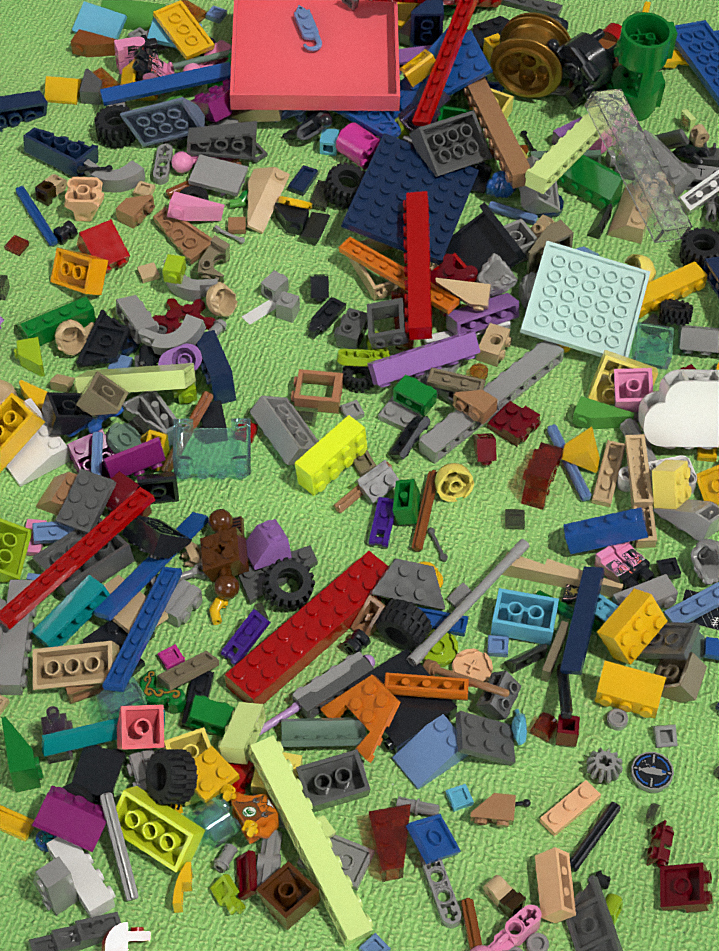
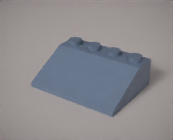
[120,97,205,147]

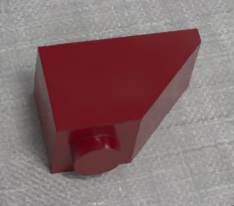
[473,433,497,465]

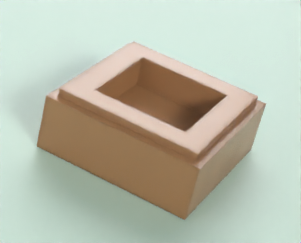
[228,217,246,234]

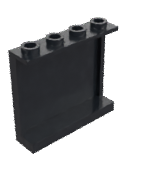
[445,202,527,283]
[347,648,457,754]

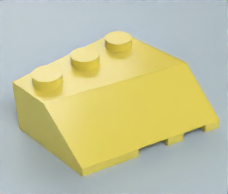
[588,350,658,405]

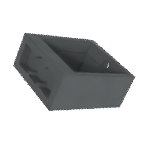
[367,298,408,349]

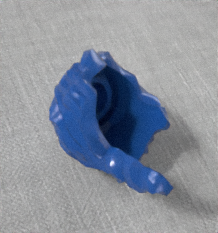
[486,171,516,198]

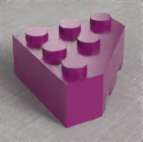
[191,78,232,122]

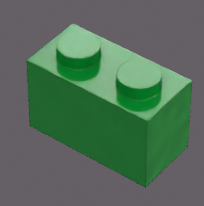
[393,374,437,416]
[393,479,420,525]
[185,695,235,737]

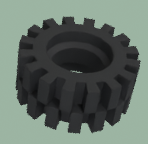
[659,299,693,326]
[342,366,374,393]

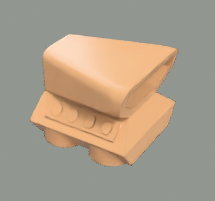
[64,177,105,222]

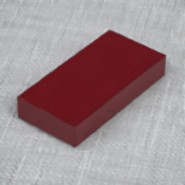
[236,850,257,901]

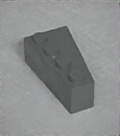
[187,121,257,160]

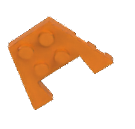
[320,675,401,763]

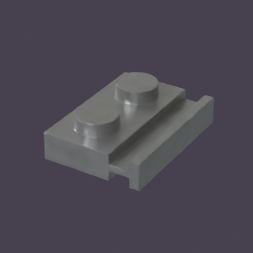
[354,460,399,504]

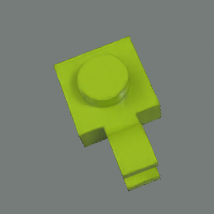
[210,874,246,915]

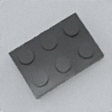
[55,469,116,534]
[637,622,700,660]
[455,711,516,766]

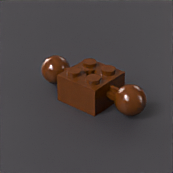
[200,509,249,600]

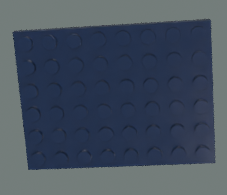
[341,133,479,265]

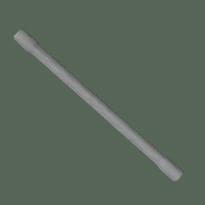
[407,539,530,666]

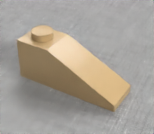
[436,278,491,311]

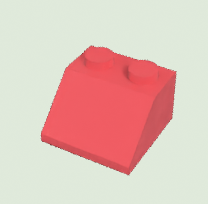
[117,705,164,749]

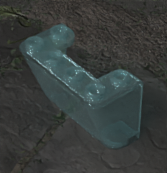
[173,418,251,479]

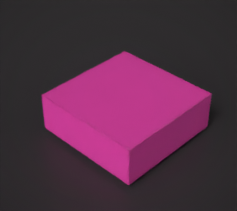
[157,644,185,670]

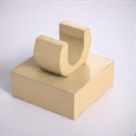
[181,542,202,567]

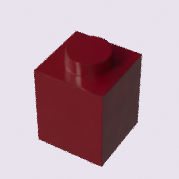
[555,714,580,747]

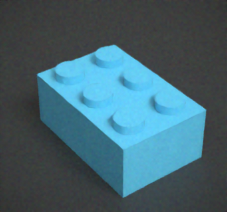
[491,588,559,645]

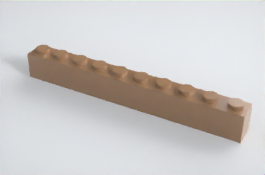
[462,77,531,189]

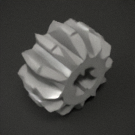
[586,747,623,785]

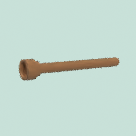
[423,659,510,697]

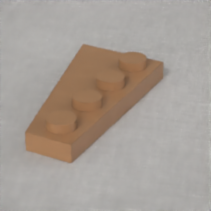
[153,207,212,265]

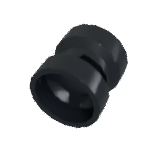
[53,220,78,244]
[342,629,371,655]

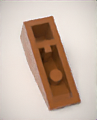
[70,29,118,57]

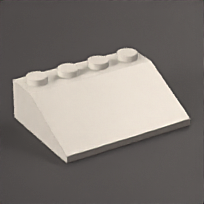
[6,398,70,487]

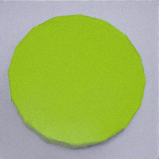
[422,629,458,667]

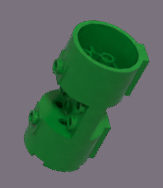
[606,12,678,122]

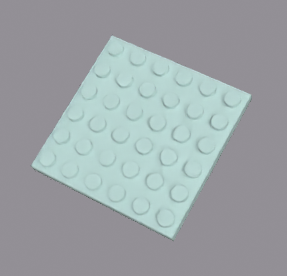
[520,241,650,357]

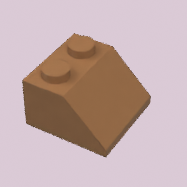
[36,472,77,516]

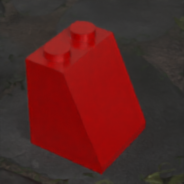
[77,219,130,274]

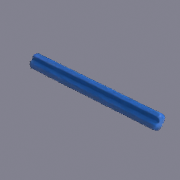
[16,186,58,246]

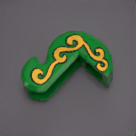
[140,669,186,713]

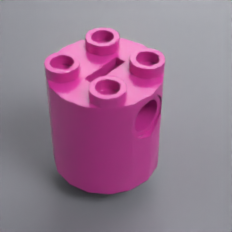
[336,123,380,170]

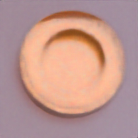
[470,363,488,380]

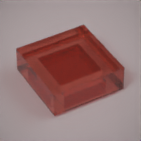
[4,235,29,256]

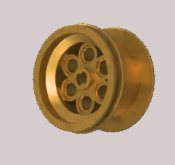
[490,12,571,98]

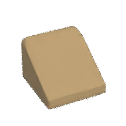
[50,374,75,393]

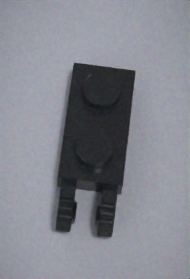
[672,144,711,165]
[388,416,431,460]

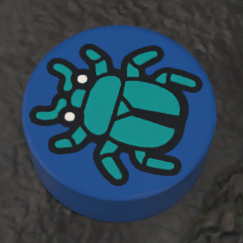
[36,830,57,852]

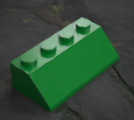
[557,155,624,209]
[15,296,96,346]

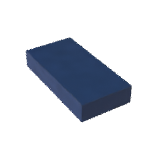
[288,165,319,196]

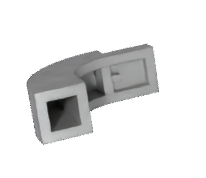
[84,159,145,193]
[164,260,218,302]
[138,314,206,355]

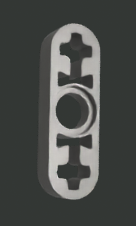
[153,144,173,185]

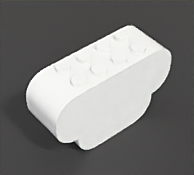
[638,369,719,449]

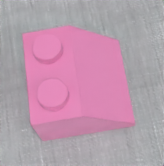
[614,368,653,412]

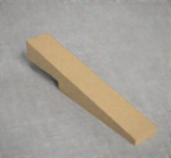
[625,434,657,548]
[502,552,623,598]

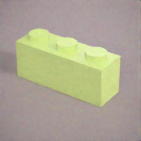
[218,702,266,764]

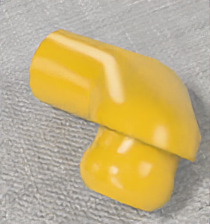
[209,597,228,625]

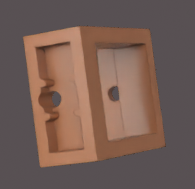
[291,369,343,414]

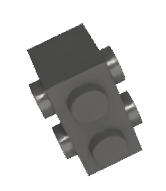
[334,308,368,349]
[476,671,521,720]

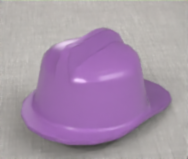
[158,343,202,370]

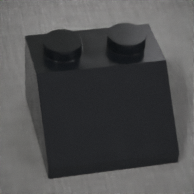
[42,392,92,435]
[137,472,179,504]

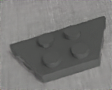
[370,558,445,610]
[566,875,623,951]

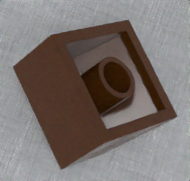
[256,861,320,931]

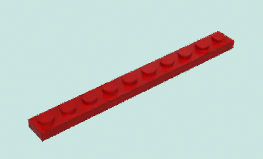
[412,0,478,126]
[0,487,155,630]

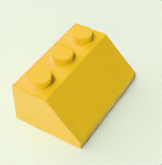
[595,661,666,719]

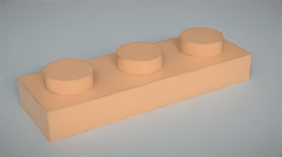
[539,780,601,837]

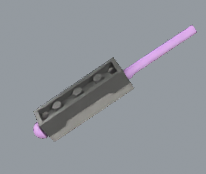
[259,651,375,736]

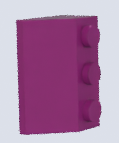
[102,437,166,479]
[32,785,106,852]

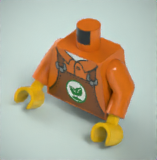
[221,784,279,844]

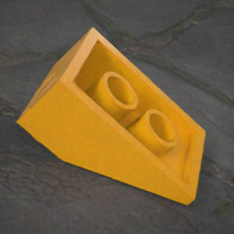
[50,247,108,295]

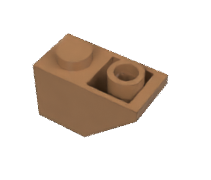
[116,194,155,229]
[453,390,498,424]
[470,793,516,827]

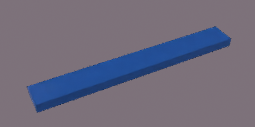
[100,62,231,106]
[94,512,208,621]
[103,566,182,692]

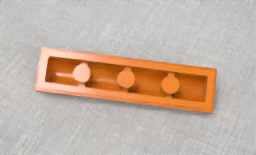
[384,673,469,701]

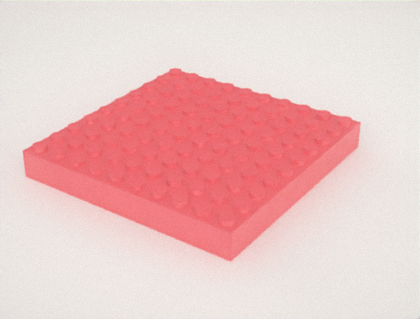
[230,0,400,111]

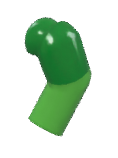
[229,190,248,208]

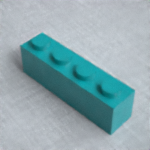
[32,575,110,648]

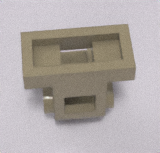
[198,235,230,283]

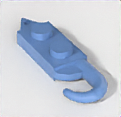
[294,5,322,51]

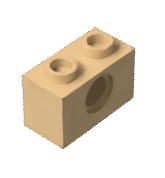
[476,323,512,367]

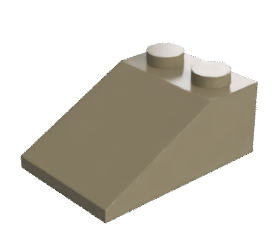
[527,220,574,274]

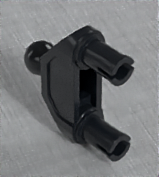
[286,110,332,140]

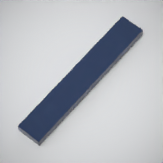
[560,566,605,675]

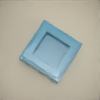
[446,784,474,812]

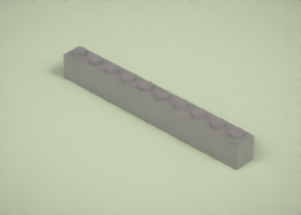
[419,340,564,464]

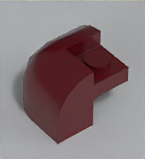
[106,471,152,517]

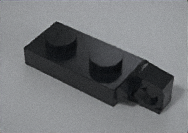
[308,296,346,339]

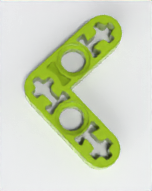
[336,331,390,367]

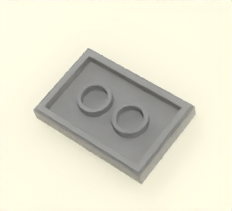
[188,155,248,196]
[297,835,375,891]

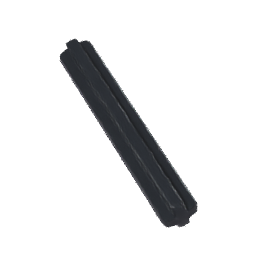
[557,663,573,719]
[570,802,621,872]

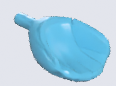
[511,709,527,745]

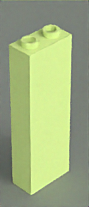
[74,363,196,393]

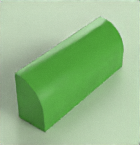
[100,0,166,31]

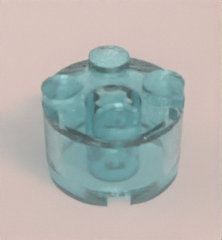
[192,797,241,849]

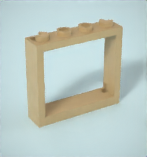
[348,238,438,301]

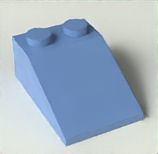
[392,714,468,790]

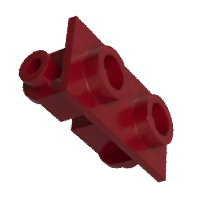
[646,820,674,868]

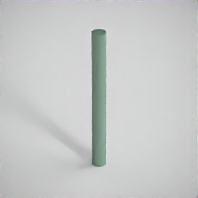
[172,49,232,70]

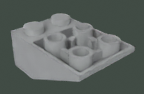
[653,499,719,541]

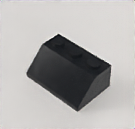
[122,515,192,560]

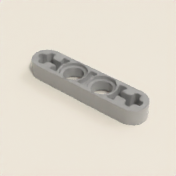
[420,853,461,929]

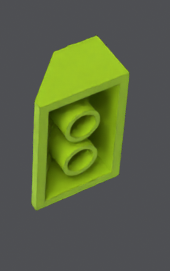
[0,518,32,582]

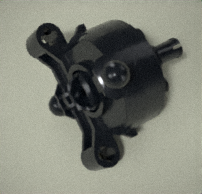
[546,28,617,109]

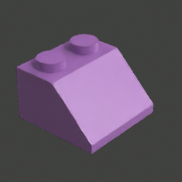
[246,519,292,570]

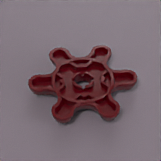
[431,254,478,317]
[152,298,215,334]

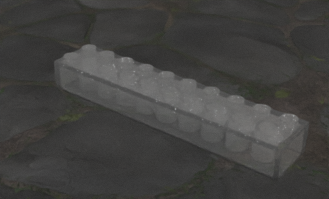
[585,89,693,243]

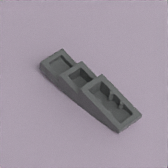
[28,912,121,951]

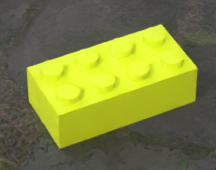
[295,415,368,496]
[116,786,205,873]

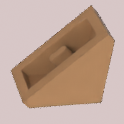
[350,595,386,637]

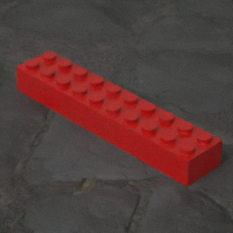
[225,551,388,704]

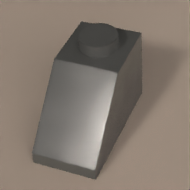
[80,69,104,105]

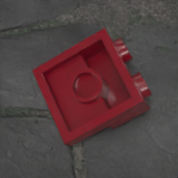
[487,401,541,447]
[660,862,713,913]

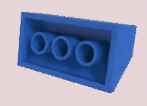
[564,507,648,554]

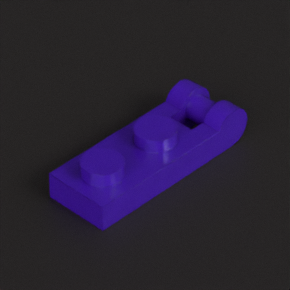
[369,497,395,548]
[221,609,271,666]

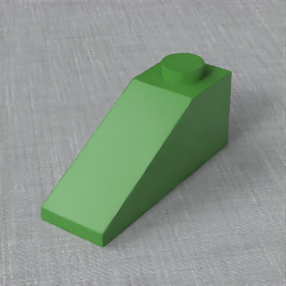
[572,396,635,429]

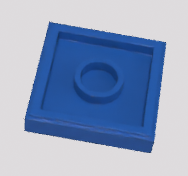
[406,814,461,864]

